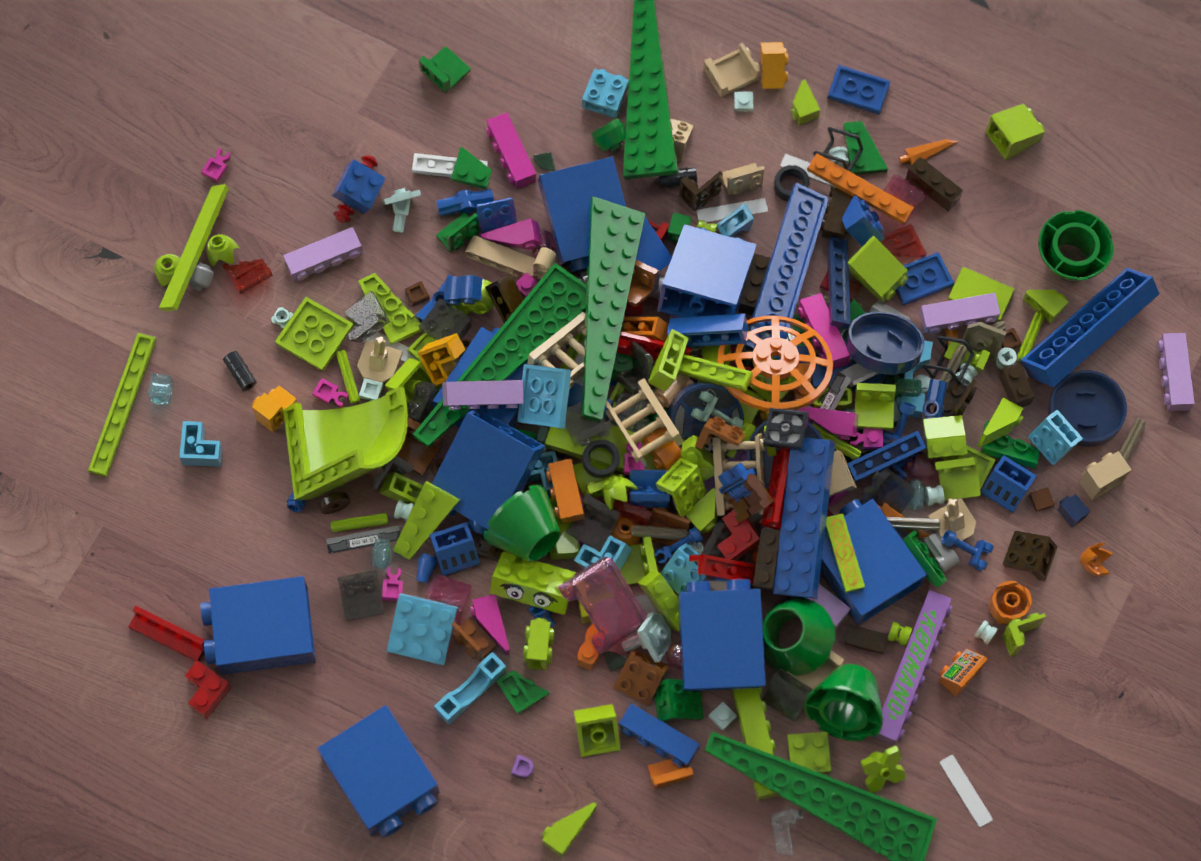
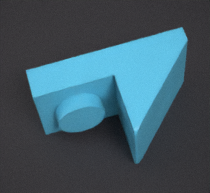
[717,204,754,237]

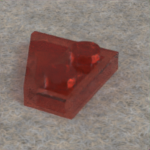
[881,224,927,258]
[222,259,273,294]

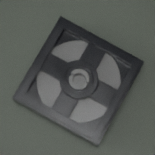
[763,408,809,451]

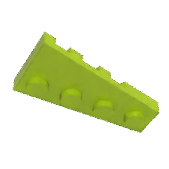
[358,273,425,346]
[393,481,461,560]

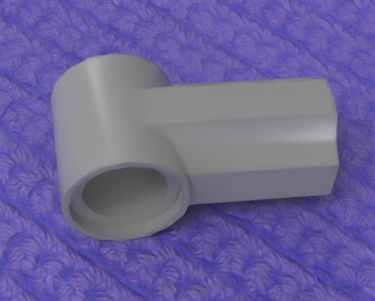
[924,532,960,573]

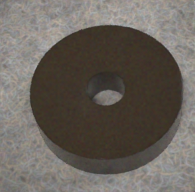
[318,492,350,514]

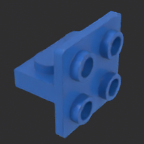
[476,197,518,234]
[629,470,670,508]

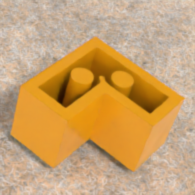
[760,42,788,89]
[417,333,465,386]
[252,386,298,433]

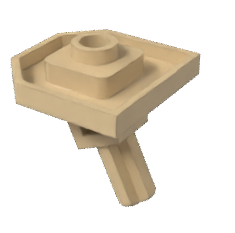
[357,336,403,383]
[928,498,976,541]

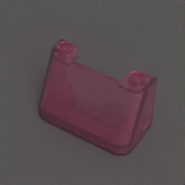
[557,557,647,654]

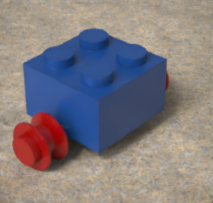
[332,155,386,223]

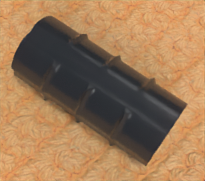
[659,167,698,188]
[223,351,257,391]

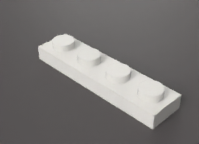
[412,153,488,177]

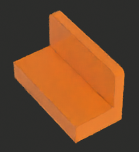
[648,759,693,789]

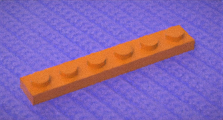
[807,153,914,225]

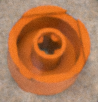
[989,581,1032,625]

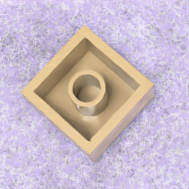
[1079,451,1131,501]

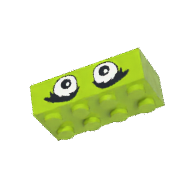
[489,551,578,615]

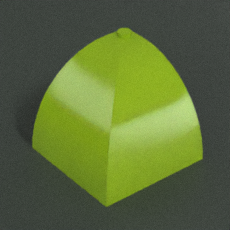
[283,387,408,500]

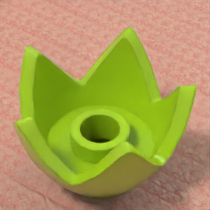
[206,235,239,267]
[153,254,180,287]
[603,475,638,510]

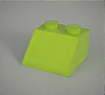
[384,358,442,414]
[923,415,967,458]
[574,704,621,757]

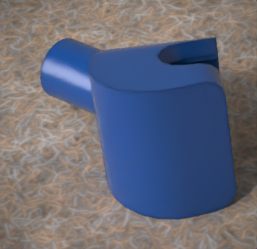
[529,606,556,628]

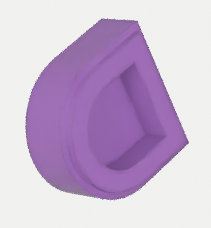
[511,755,534,778]

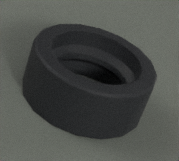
[774,165,809,202]
[582,439,620,478]

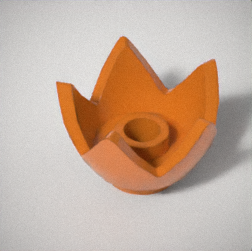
[608,515,641,545]
[1080,542,1113,576]

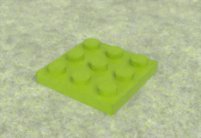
[275,297,354,372]

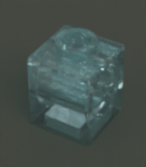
[148,373,174,405]

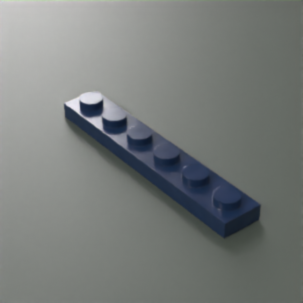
[827,236,850,329]

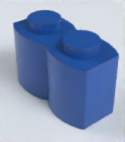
[444,275,483,306]

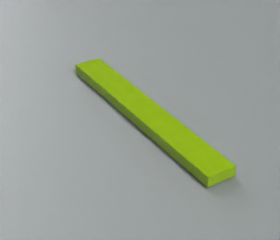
[159,184,229,311]
[88,333,157,478]

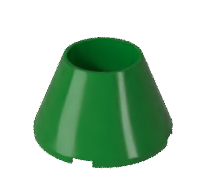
[1038,210,1114,281]
[484,485,561,562]
[762,597,836,676]
[804,664,884,741]

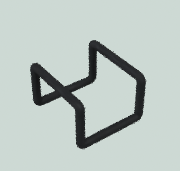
[813,127,863,172]
[923,336,974,383]

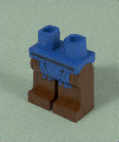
[718,462,774,523]

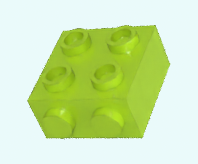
[523,618,554,670]

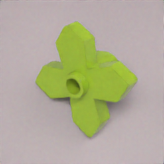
[860,746,906,793]

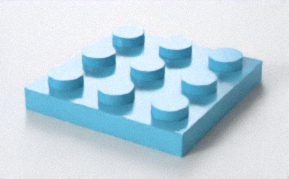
[517,364,571,428]
[387,593,458,665]

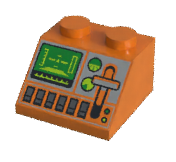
[938,648,987,697]

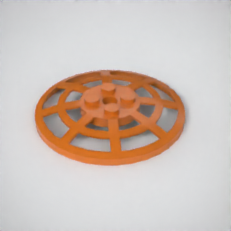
[717,316,833,412]

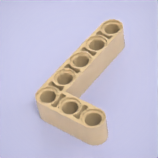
[465,236,556,282]

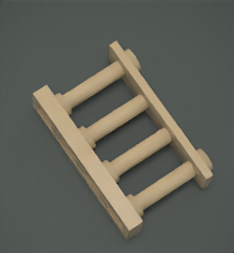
[527,312,586,389]
[605,379,684,467]
[712,434,766,516]

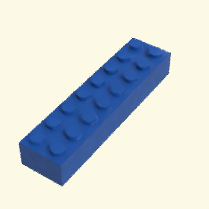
[1021,268,1160,387]
[773,438,835,599]

